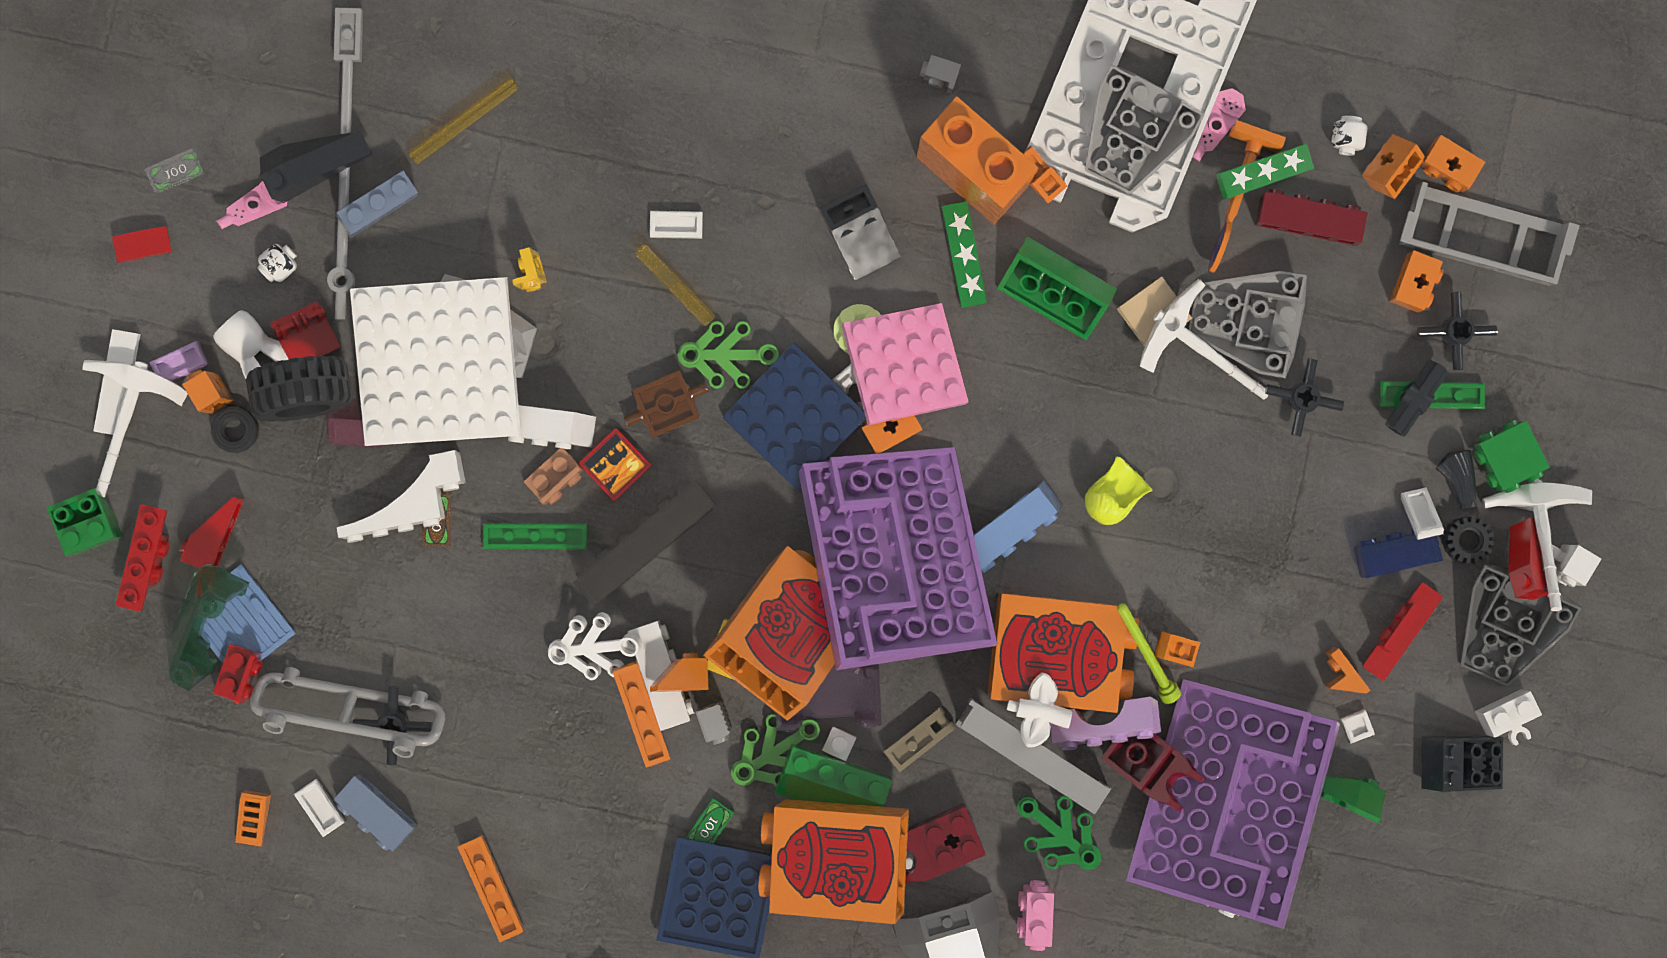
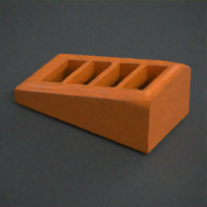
[235,790,271,847]

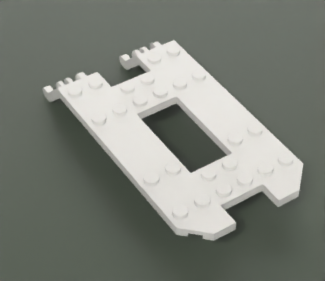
[1027,0,1257,233]

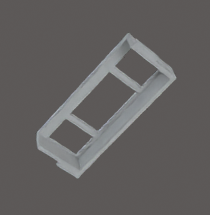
[1399,182,1580,286]
[955,698,1111,814]

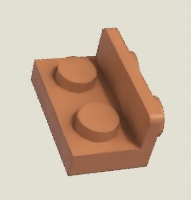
[524,448,584,505]

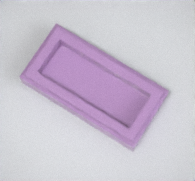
[149,341,210,382]

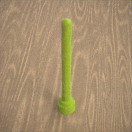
[1117,603,1181,704]

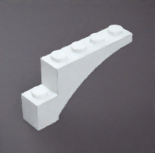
[337,450,466,543]

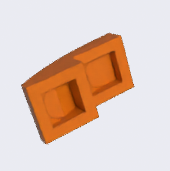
[1023,146,1067,204]

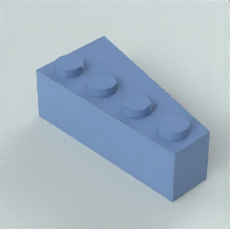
[973,480,1063,573]

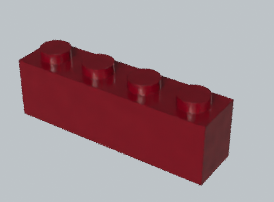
[1255,189,1368,246]

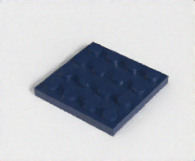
[722,342,866,490]
[656,836,772,958]

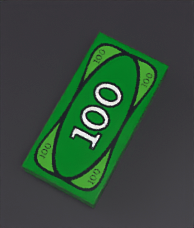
[686,797,735,843]

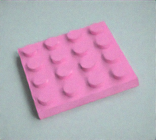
[842,303,968,425]

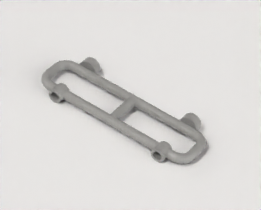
[250,667,446,758]

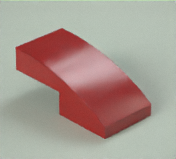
[112,226,172,263]

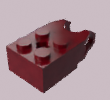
[1101,733,1205,812]
[905,803,986,884]

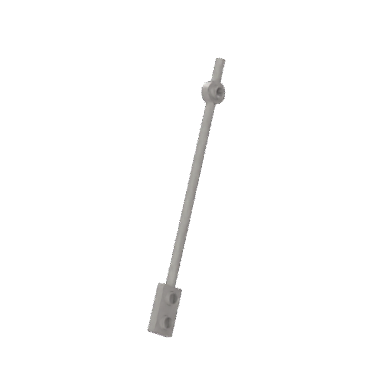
[327,8,363,320]

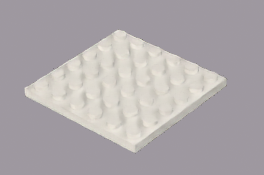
[350,277,521,446]

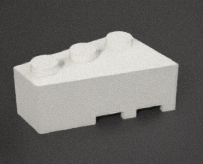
[508,405,596,449]

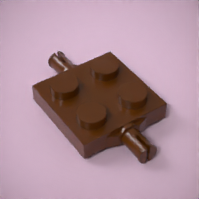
[623,370,709,438]

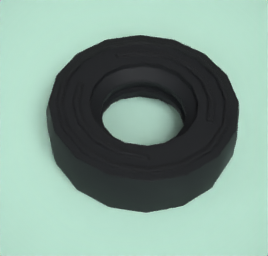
[211,407,259,453]

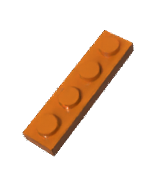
[612,661,671,768]
[458,835,525,942]

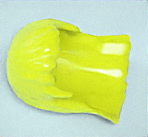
[1085,456,1152,525]

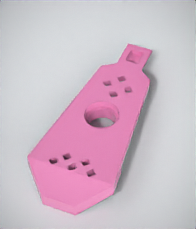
[1192,88,1246,161]
[216,181,288,229]

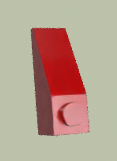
[180,497,244,572]
[1508,517,1548,600]

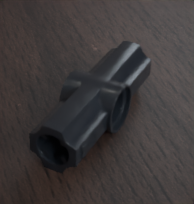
[1385,360,1449,437]

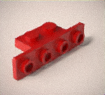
[116,504,170,612]
[1362,583,1443,681]

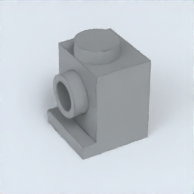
[919,55,961,94]

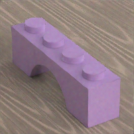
[1050,697,1161,750]

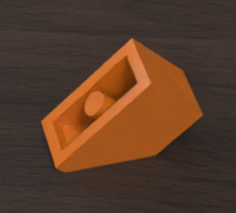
[650,653,708,692]

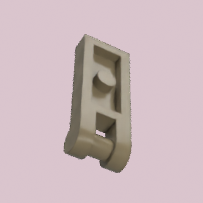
[884,706,957,772]

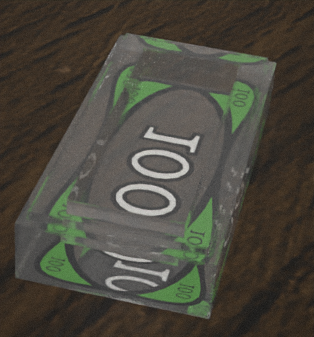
[145,149,205,194]

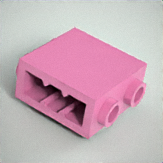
[1017,880,1054,951]

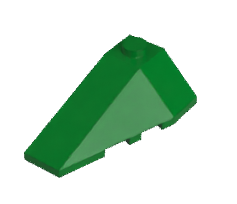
[1320,775,1385,823]

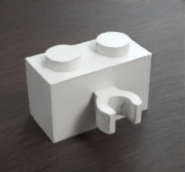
[1552,545,1601,587]
[1475,689,1542,745]

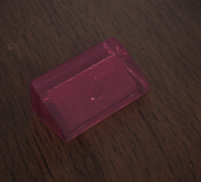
[328,418,382,448]

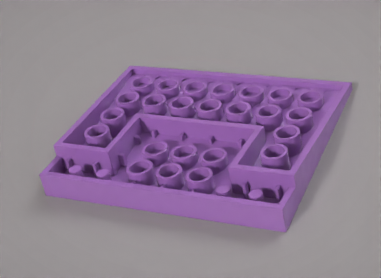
[798,447,997,670]
[1126,679,1340,929]

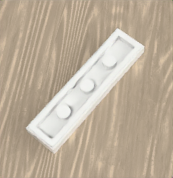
[94,329,141,435]

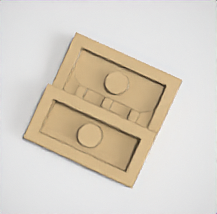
[1117,277,1192,347]

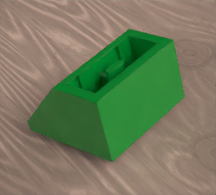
[46,488,123,556]

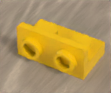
[512,247,547,292]

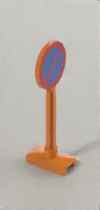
[1208,120,1286,272]

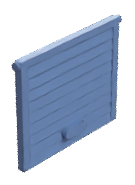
[181,564,296,663]

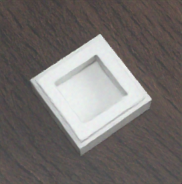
[1339,709,1375,744]

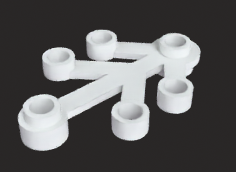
[548,612,642,680]

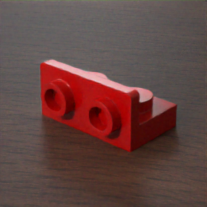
[213,643,263,705]

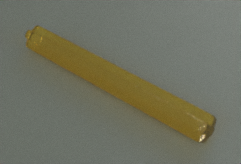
[408,78,518,164]

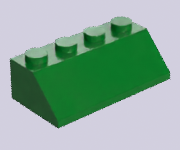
[997,236,1117,340]
[774,743,893,807]

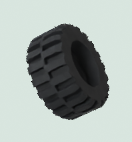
[246,356,353,422]

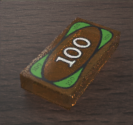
[423,494,452,546]

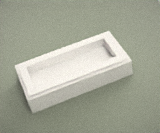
[650,211,703,239]
[1401,488,1444,540]
[294,779,346,837]

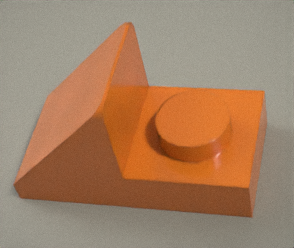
[1155,632,1200,667]
[1325,647,1371,694]

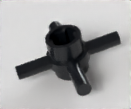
[1417,292,1498,370]
[1265,358,1344,437]
[352,686,433,765]

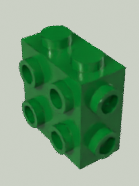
[1473,419,1550,493]

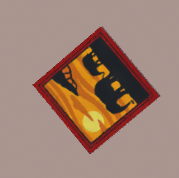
[578,428,652,501]

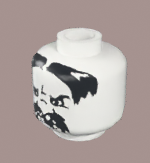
[1331,116,1367,156]
[257,244,297,282]

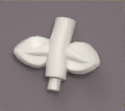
[1007,672,1072,747]

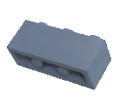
[336,171,418,238]
[334,773,418,852]

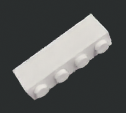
[628,621,695,731]

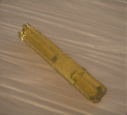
[636,245,715,326]

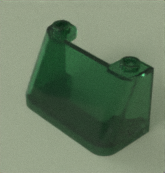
[166,564,250,691]

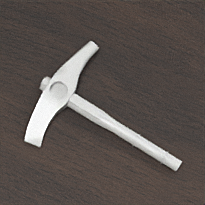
[1140,279,1268,400]
[83,360,188,497]
[1482,478,1592,611]

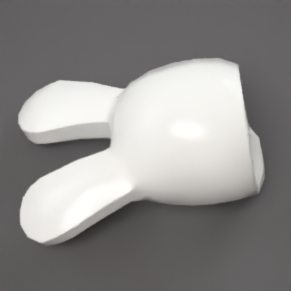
[213,310,289,379]

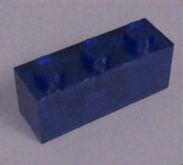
[1354,529,1443,578]

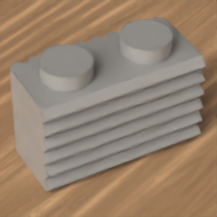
[696,701,732,745]

